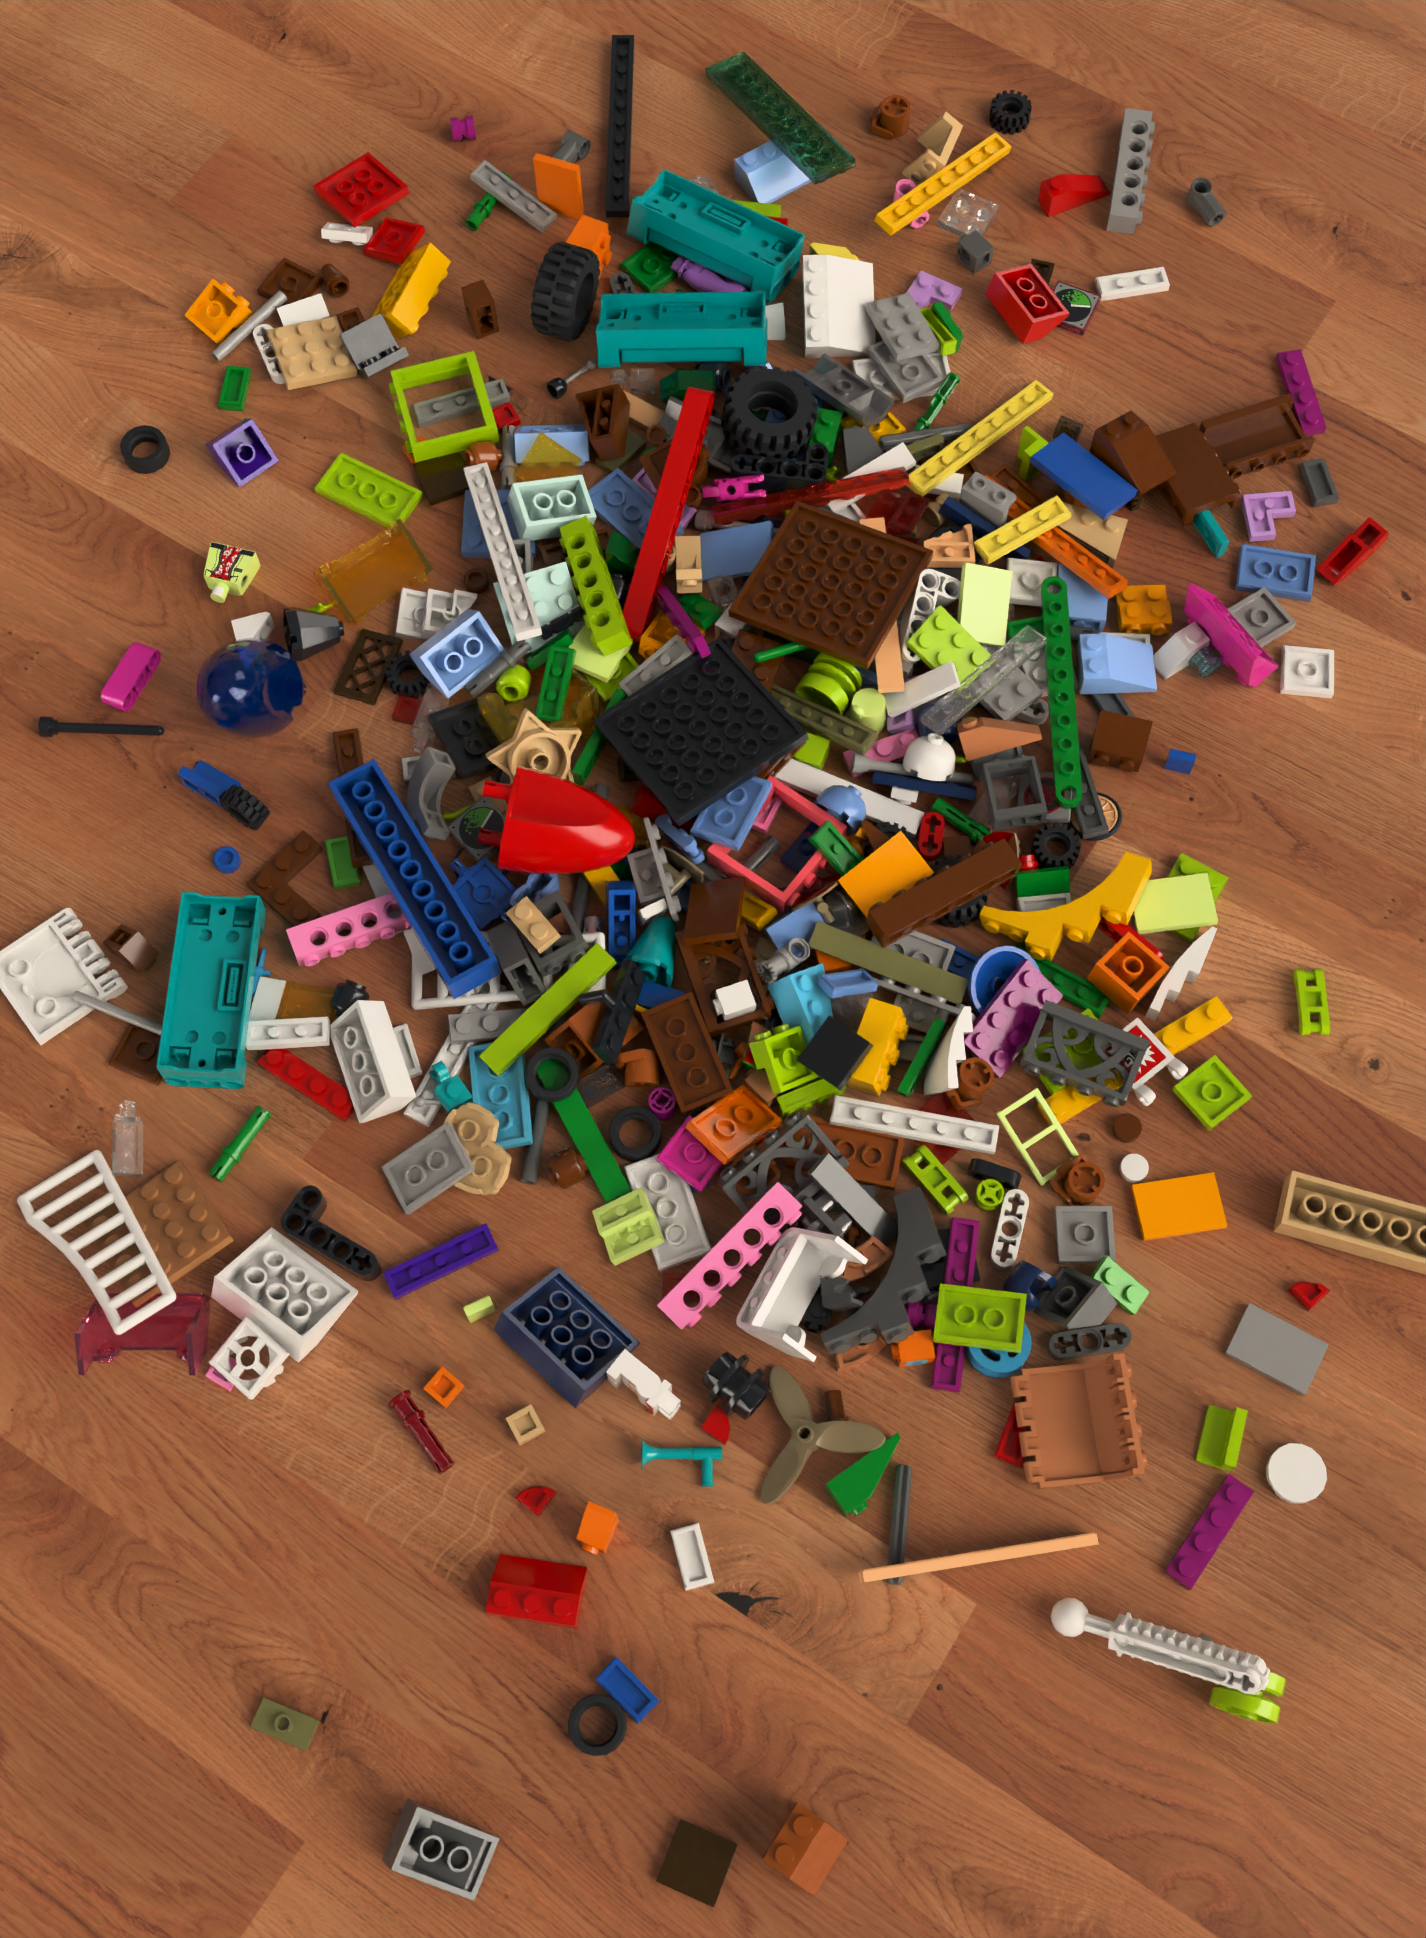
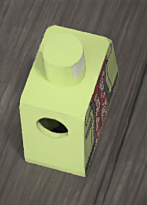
[204,542,261,603]

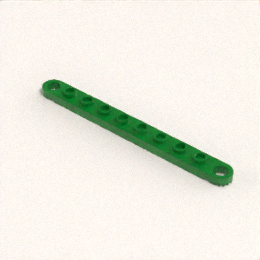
[1041,576,1082,809]

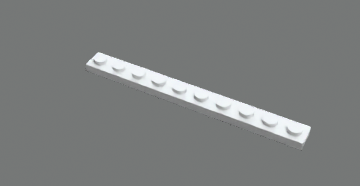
[463,462,542,641]

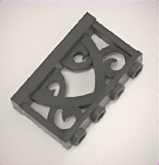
[1020,1000,1150,1107]
[717,1109,850,1224]

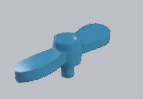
[252,948,271,995]

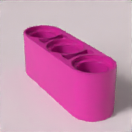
[101,642,161,712]

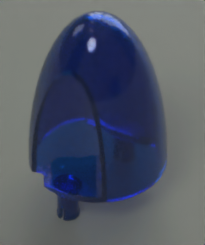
[197,638,307,738]

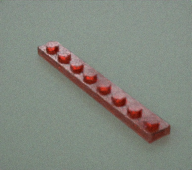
[711,466,910,525]

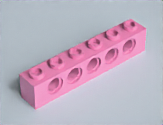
[286,893,411,967]
[657,1181,802,1330]

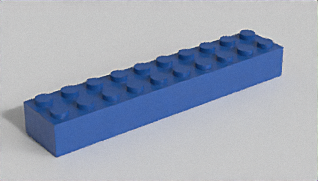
[328,759,502,999]

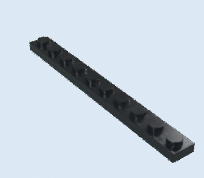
[606,35,635,217]

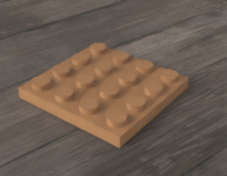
[85,1160,234,1308]

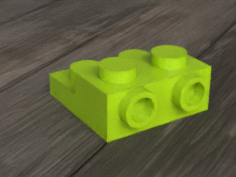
[749,1023,817,1094]

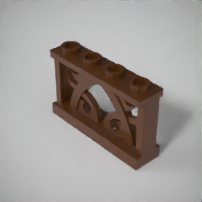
[675,920,775,1038]

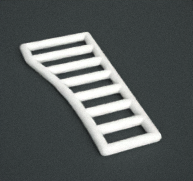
[411,931,606,1010]
[17,1150,176,1335]

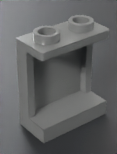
[959,472,1017,528]

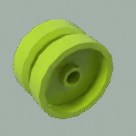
[1209,1672,1286,1725]

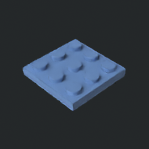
[461,490,537,558]

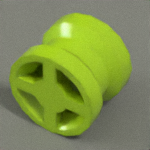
[974,1179,1004,1212]

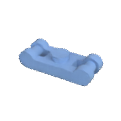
[655,814,705,865]

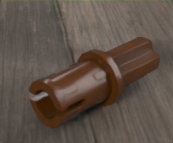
[824,1390,849,1422]

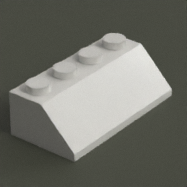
[330,1000,416,1123]

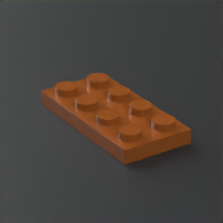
[785,1115,905,1190]

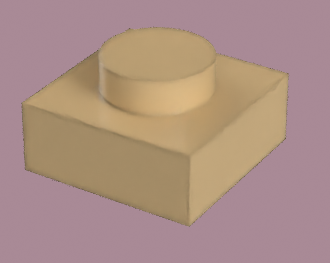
[506,1404,546,1446]

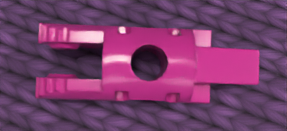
[702,474,766,502]

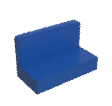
[177,760,242,809]

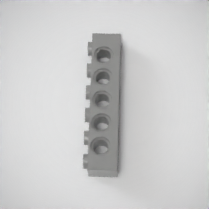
[1106,108,1155,235]

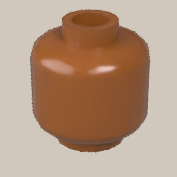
[464,440,502,473]

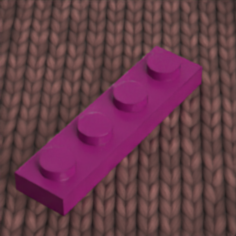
[1276,349,1326,436]
[657,585,711,658]
[1164,1474,1254,1590]

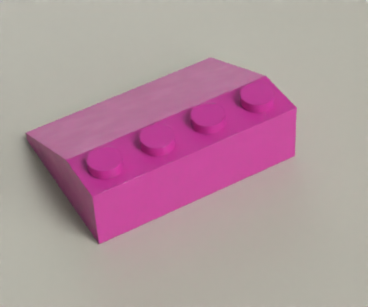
[1184,583,1279,688]

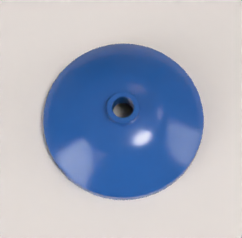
[968,946,1041,1015]

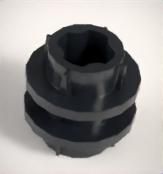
[702,1352,770,1420]

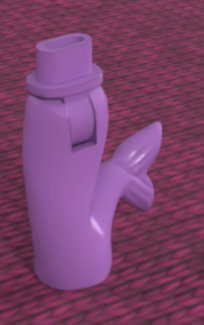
[671,255,748,292]

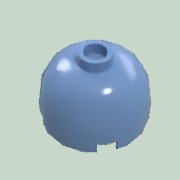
[813,785,866,835]

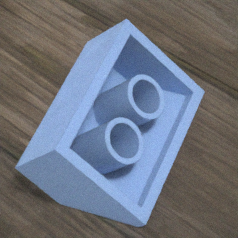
[734,129,816,204]
[514,424,590,467]
[409,609,505,698]

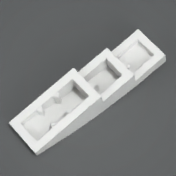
[1145,926,1217,1021]

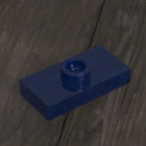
[780,822,820,874]

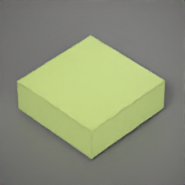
[463,1296,496,1323]

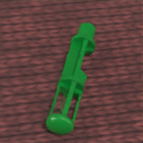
[913,372,960,431]

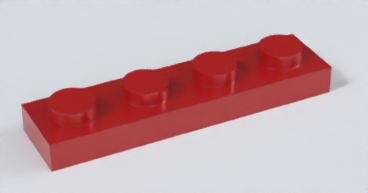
[256,1048,355,1122]

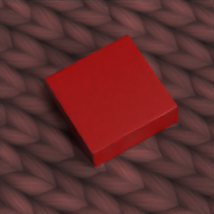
[492,402,521,434]

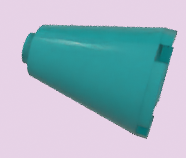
[624,916,677,988]

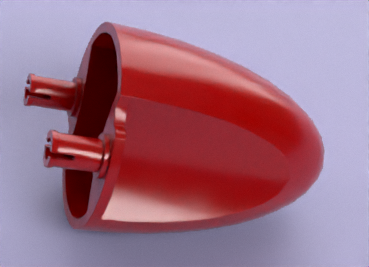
[477,766,635,874]

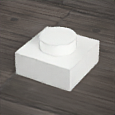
[890,786,919,805]

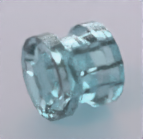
[1188,646,1221,679]

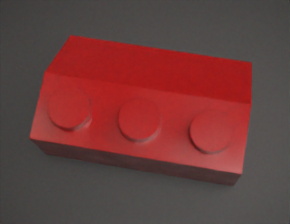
[985,264,1070,344]
[485,1554,588,1629]

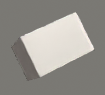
[231,611,275,665]

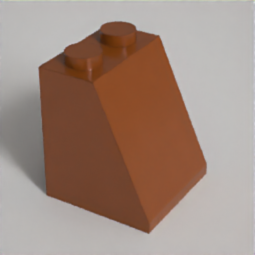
[544,986,644,1082]
[762,1802,848,1896]

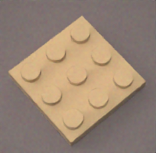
[268,316,357,390]

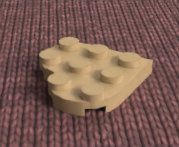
[444,1103,511,1196]

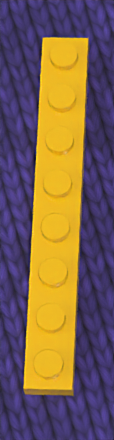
[874,132,1012,236]
[1037,996,1233,1125]

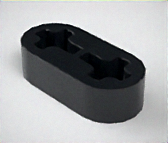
[967,1158,1022,1190]

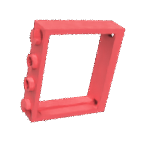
[707,775,848,914]

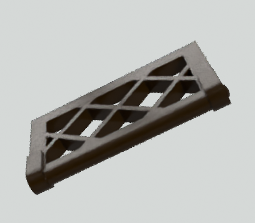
[334,628,403,705]

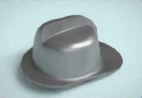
[823,888,870,937]

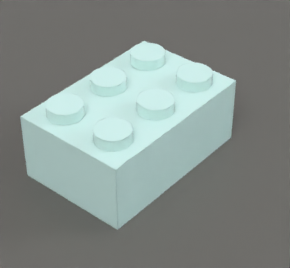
[507,475,597,541]

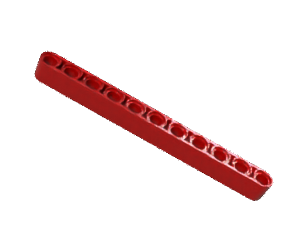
[622,387,714,645]

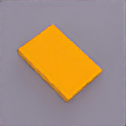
[837,831,934,918]
[1130,1172,1227,1241]

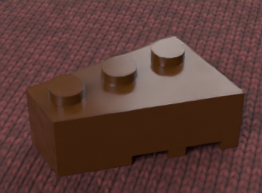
[575,383,631,462]

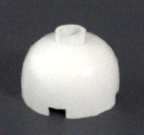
[903,733,956,781]

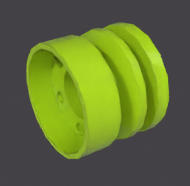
[795,653,862,715]

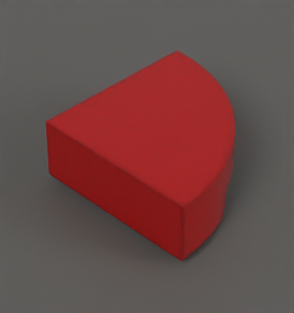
[1288,1282,1330,1311]
[701,1404,730,1445]
[515,1486,557,1517]

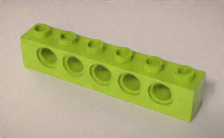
[559,516,633,656]

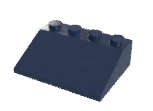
[494,1267,640,1408]

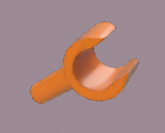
[729,1042,747,1080]

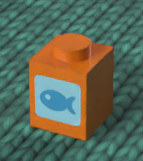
[891,1329,935,1367]

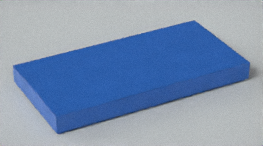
[1030,433,1138,520]

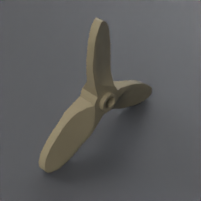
[761,1366,886,1505]

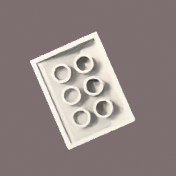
[802,254,876,358]
[211,1227,358,1363]

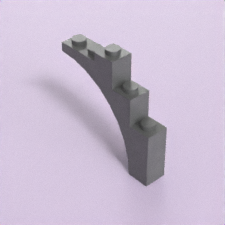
[820,1186,947,1355]

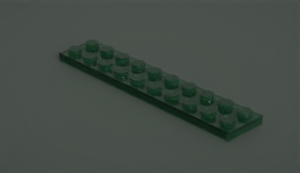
[705,52,856,185]

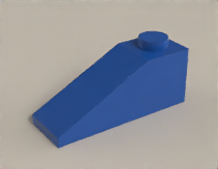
[606,880,636,967]

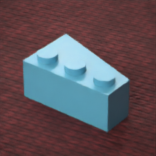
[767,963,833,1045]

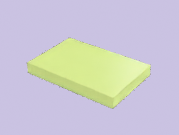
[957,563,1012,647]
[1133,873,1218,934]

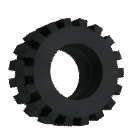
[928,855,989,928]

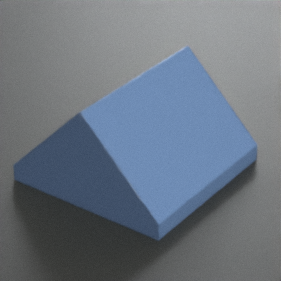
[762,902,826,957]

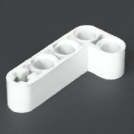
[898,569,961,665]

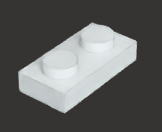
[321,222,373,245]

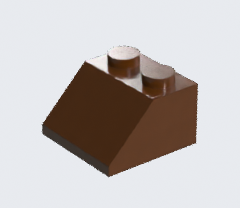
[1087,710,1153,772]

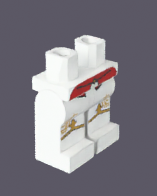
[606,1349,681,1420]

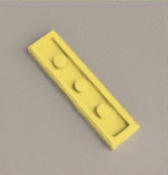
[974,496,1071,565]

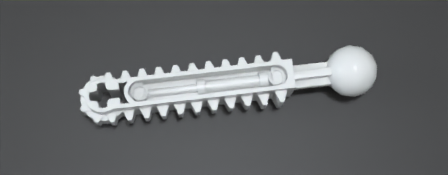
[1051,1597,1270,1695]

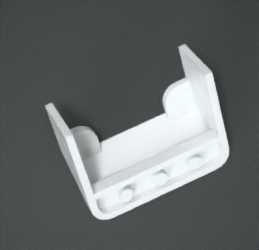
[736,1227,868,1362]

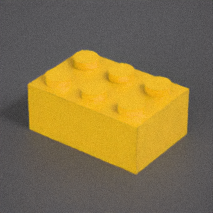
[847,998,909,1098]

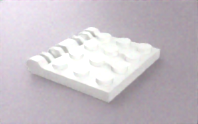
[0,908,128,1045]

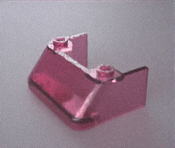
[74,1293,210,1375]

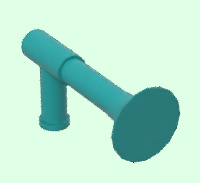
[640,1438,722,1487]

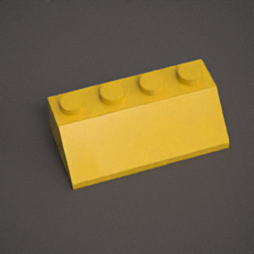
[371,242,451,338]

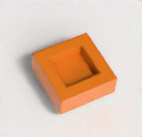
[423,1366,465,1409]

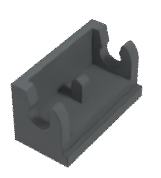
[820,1277,872,1316]

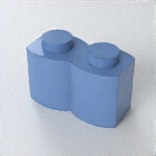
[510,873,560,908]

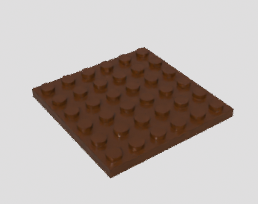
[728,501,933,670]

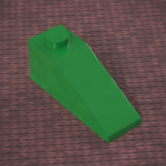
[825,1432,901,1517]

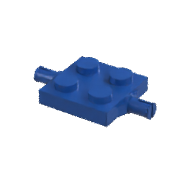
[450,856,517,931]

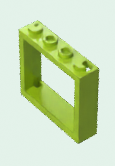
[388,351,500,463]

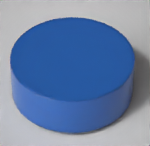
[213,846,241,874]

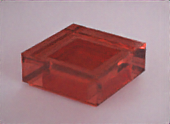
[392,695,425,726]

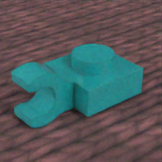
[429,1061,473,1113]

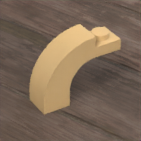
[675,536,702,594]

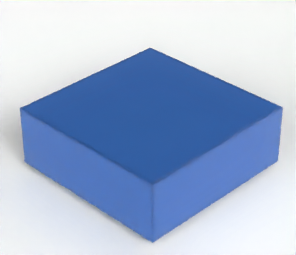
[1164,749,1196,774]

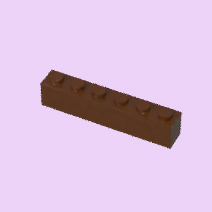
[866,839,1022,948]

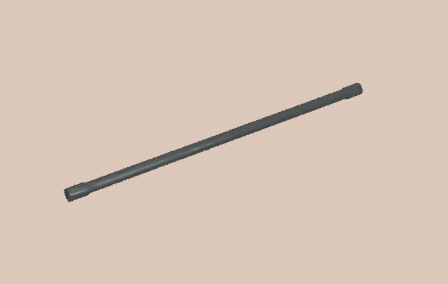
[520,784,610,1185]

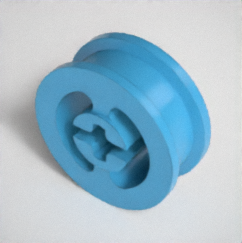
[965,1323,1032,1378]

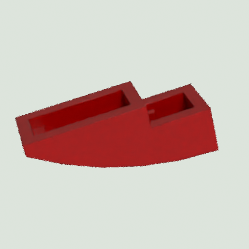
[1316,517,1388,586]

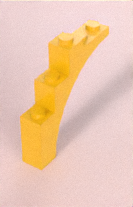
[980,851,1152,961]

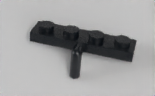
[579,959,646,1064]

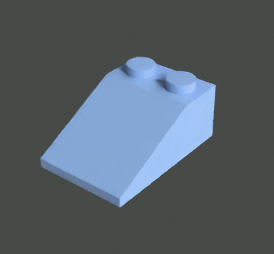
[1075,633,1157,694]

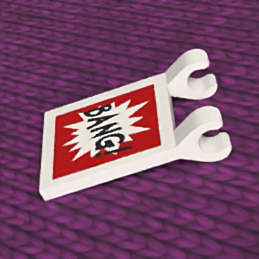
[1101,1017,1188,1106]

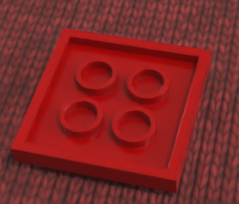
[313,152,410,228]

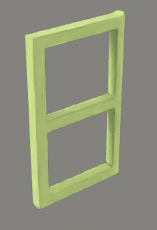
[996,1088,1079,1186]

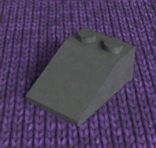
[382,1798,500,1901]

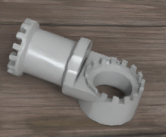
[757,938,810,984]

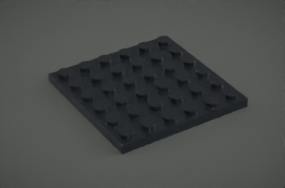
[592,637,809,826]

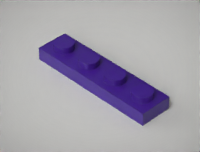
[383,1223,499,1300]

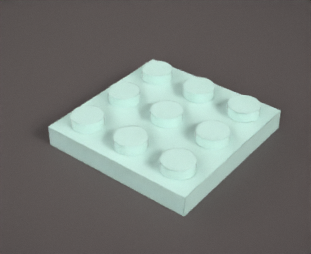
[493,562,585,654]

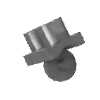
[801,1192,852,1240]

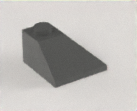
[1032,1266,1118,1329]

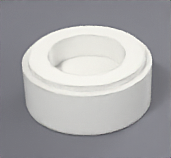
[1119,1154,1149,1183]

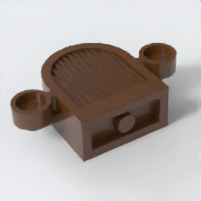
[639,425,711,508]

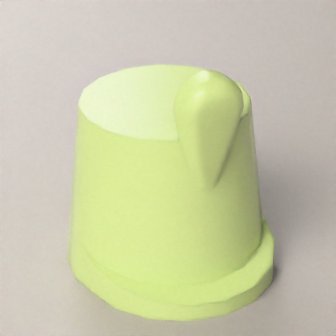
[845,688,887,734]

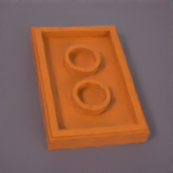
[533,153,584,220]
[685,1084,782,1165]

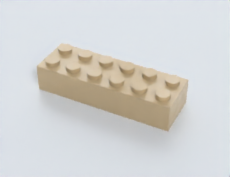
[1273,1170,1426,1275]

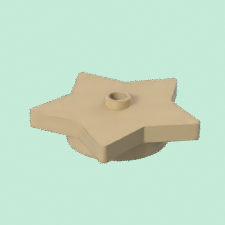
[486,708,582,782]

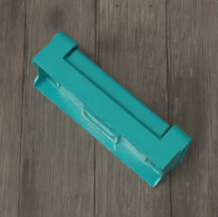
[626,169,805,303]
[596,291,767,368]
[156,892,267,1089]

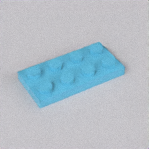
[469,1043,533,1149]

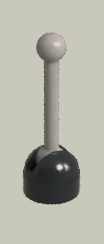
[546,359,596,399]

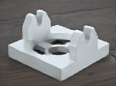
[208,1317,290,1400]

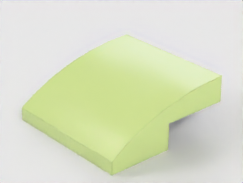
[569,623,632,683]
[592,1187,665,1266]

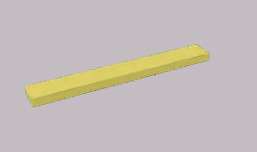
[903,380,1053,498]

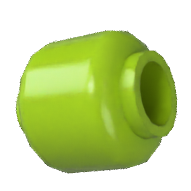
[496,664,531,702]

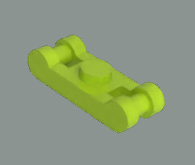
[1293,968,1330,1035]
[901,1144,969,1216]

